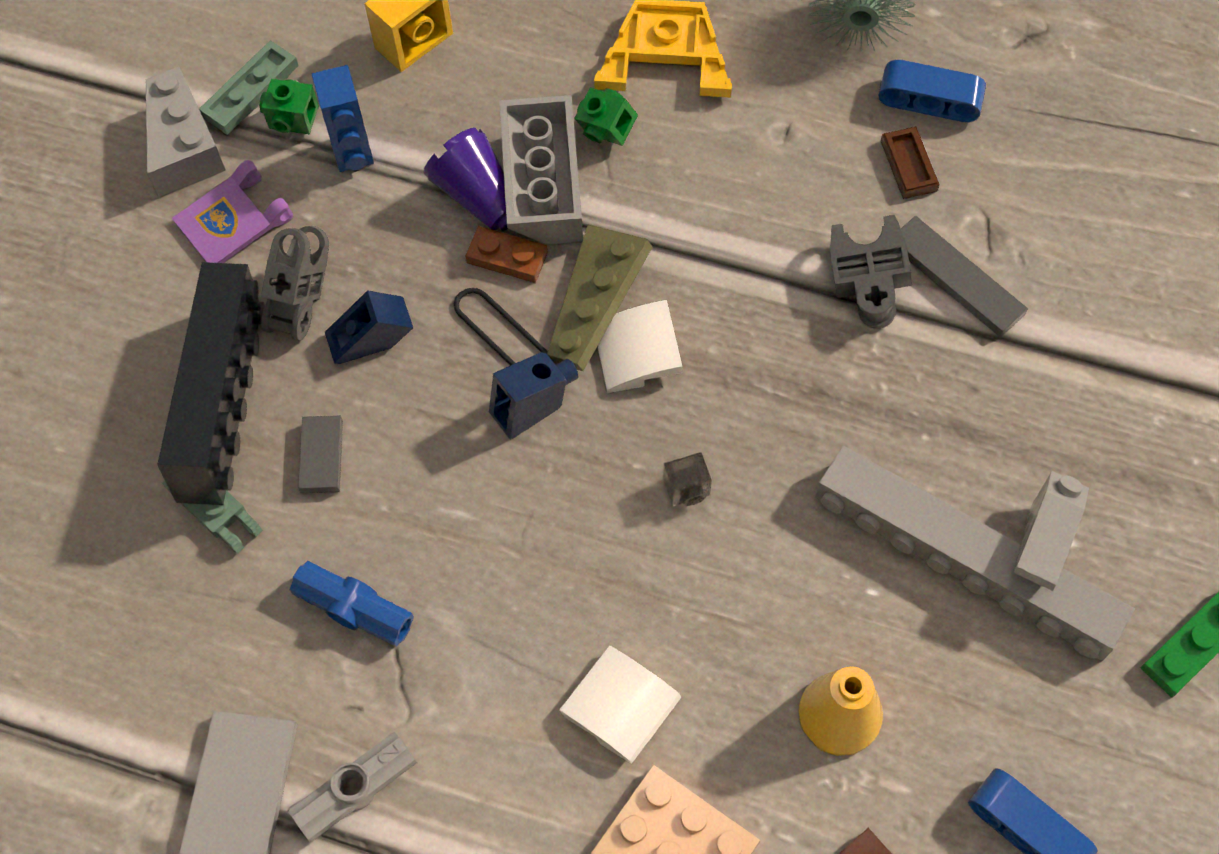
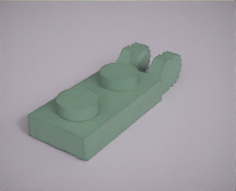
[162,480,263,554]

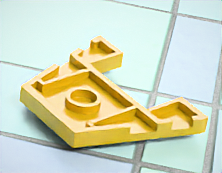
[594,0,732,98]

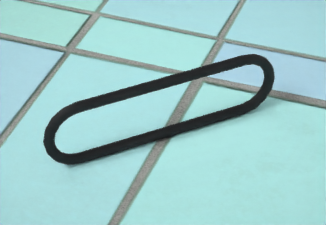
[454,288,553,366]

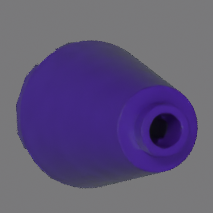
[424,128,508,231]

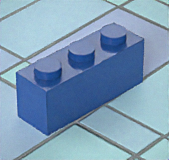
[311,65,374,172]

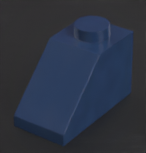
[325,290,413,364]

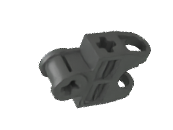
[830,215,912,329]
[261,226,329,341]

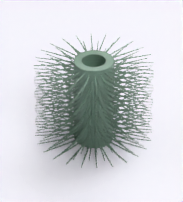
[809,0,916,52]

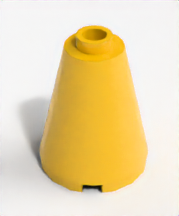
[798,666,883,756]

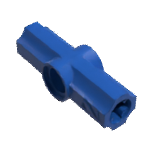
[289,561,414,647]

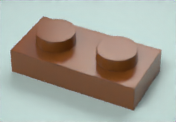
[465,226,548,283]

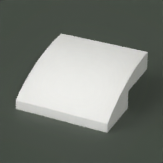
[597,300,682,393]
[559,645,681,764]

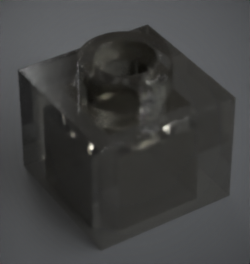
[663,452,712,506]

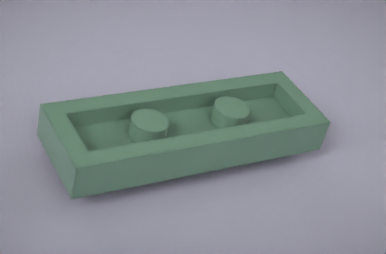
[199,40,299,135]

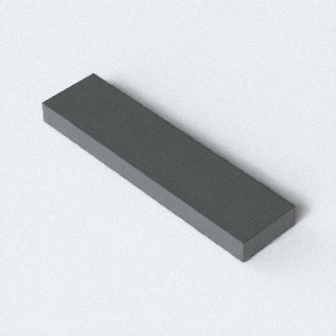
[901,216,1028,338]

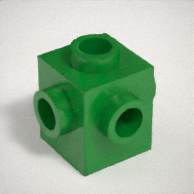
[259,79,319,135]
[574,87,638,146]

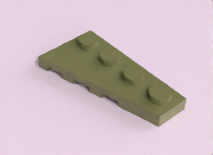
[547,224,653,371]

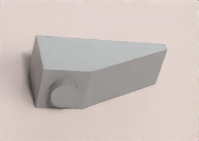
[1014,471,1089,591]

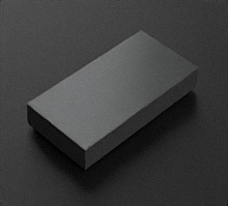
[298,415,343,493]

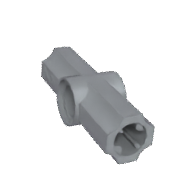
[288,731,417,842]

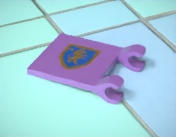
[172,160,293,263]

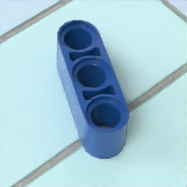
[878,60,986,122]
[968,768,1098,854]

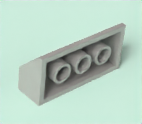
[499,95,583,245]

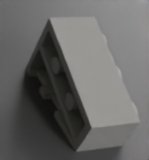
[145,66,226,197]

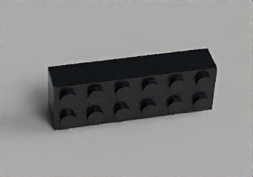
[157,262,265,505]

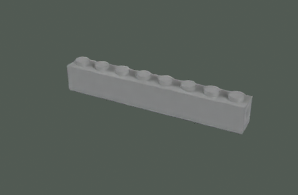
[815,446,1135,661]

